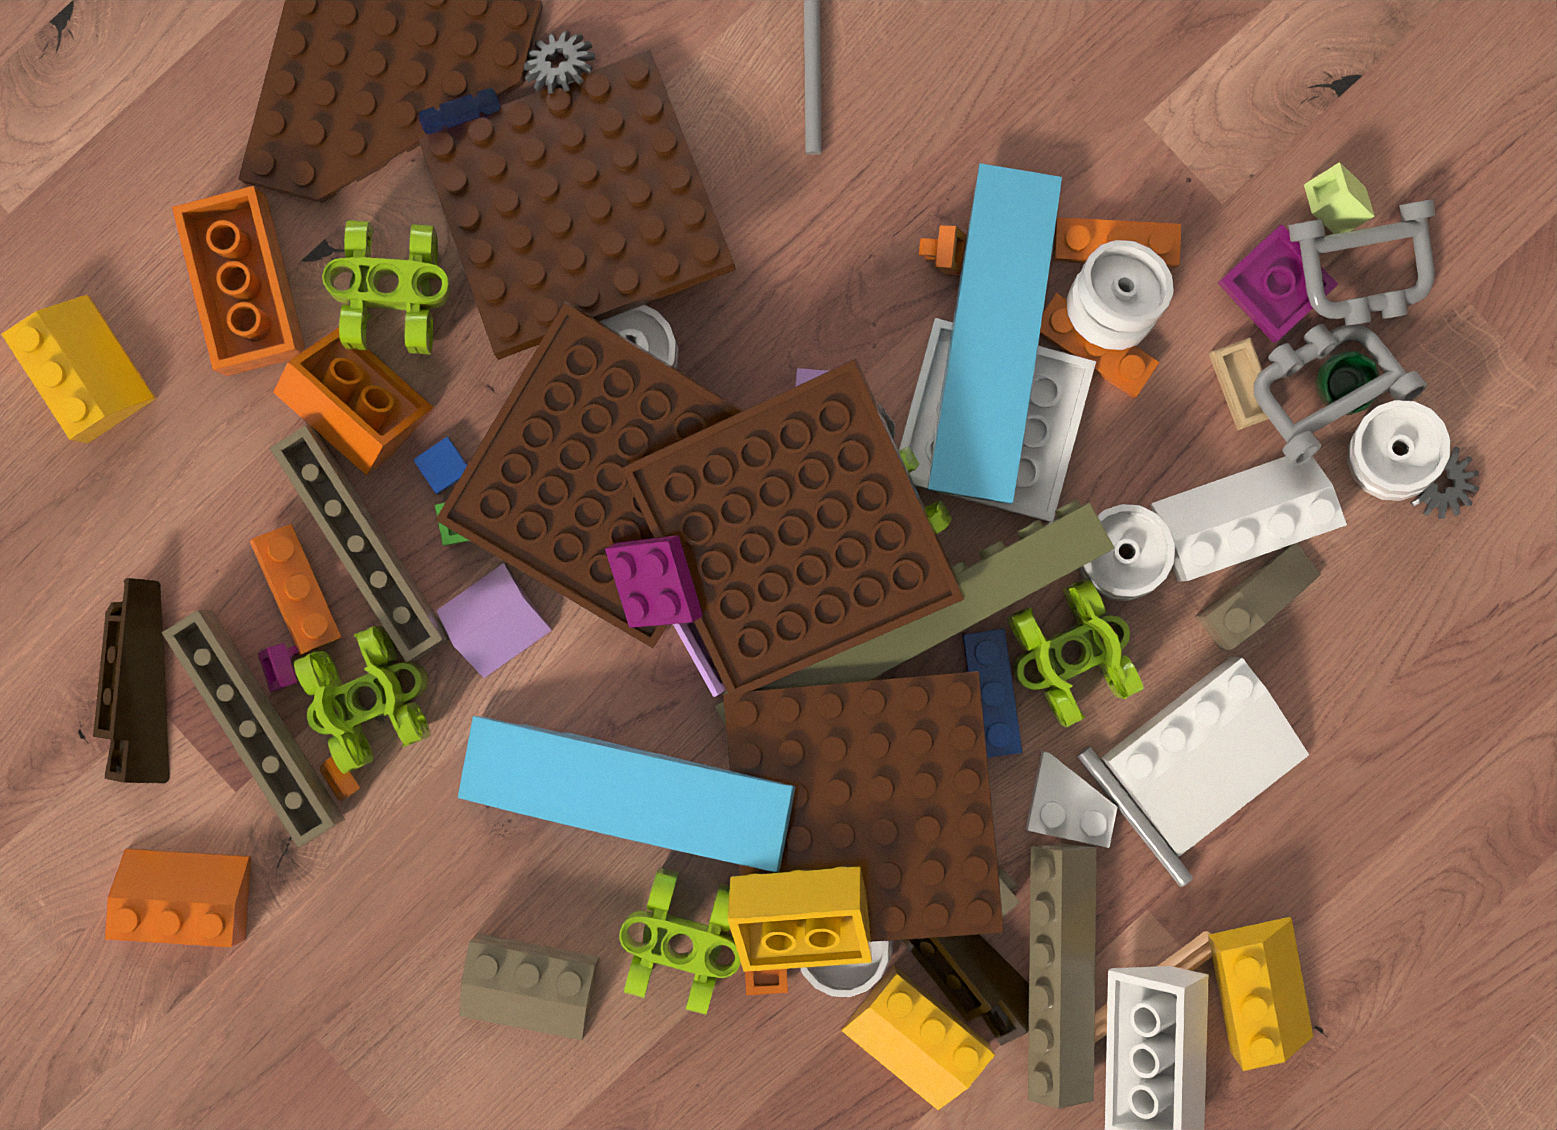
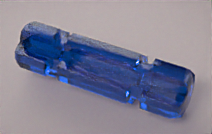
[418,88,500,135]

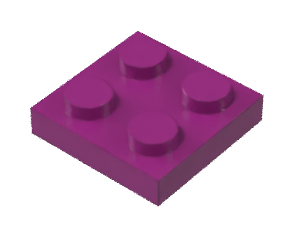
[1217,224,1339,343]
[605,535,703,628]

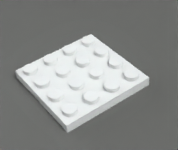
[899,318,1096,523]

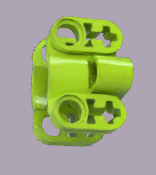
[322,220,451,354]
[1007,579,1144,728]
[294,626,431,774]
[619,867,741,1015]

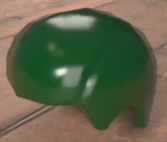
[1315,351,1379,415]

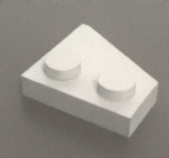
[1025,751,1118,848]

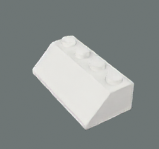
[1150,456,1347,582]
[1105,966,1209,1130]

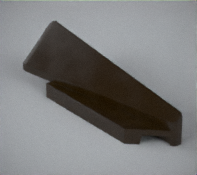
[93,578,169,784]
[902,934,1029,1046]

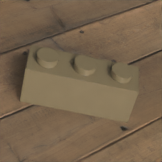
[460,933,599,1040]

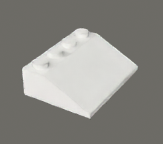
[1101,656,1309,857]

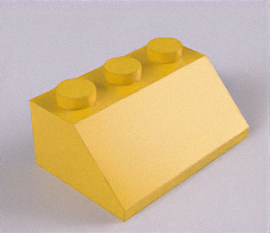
[1,294,156,444]
[728,867,872,972]
[1208,917,1314,1071]
[841,965,995,1110]

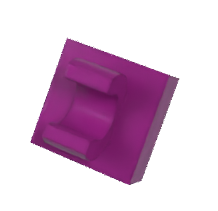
[258,643,299,693]

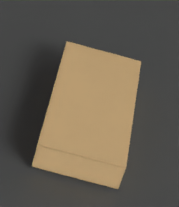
[1209,338,1269,431]

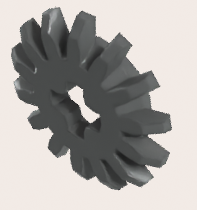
[524,31,595,94]
[1410,447,1479,519]

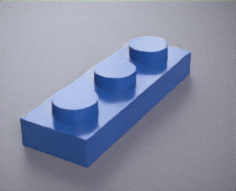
[962,629,1022,758]

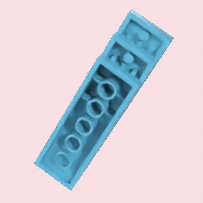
[927,163,1062,504]
[458,716,796,872]

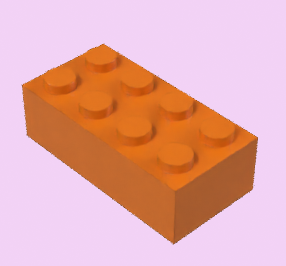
[172,186,306,376]

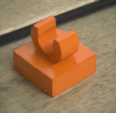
[919,225,966,276]

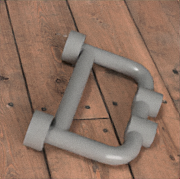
[1288,199,1436,326]
[1254,324,1427,465]

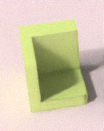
[1304,162,1375,234]

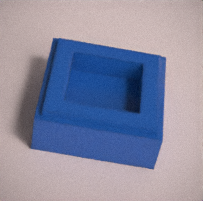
[413,437,468,495]

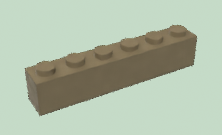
[270,425,450,662]
[162,610,345,848]
[1028,843,1097,1109]

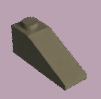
[1196,543,1321,650]

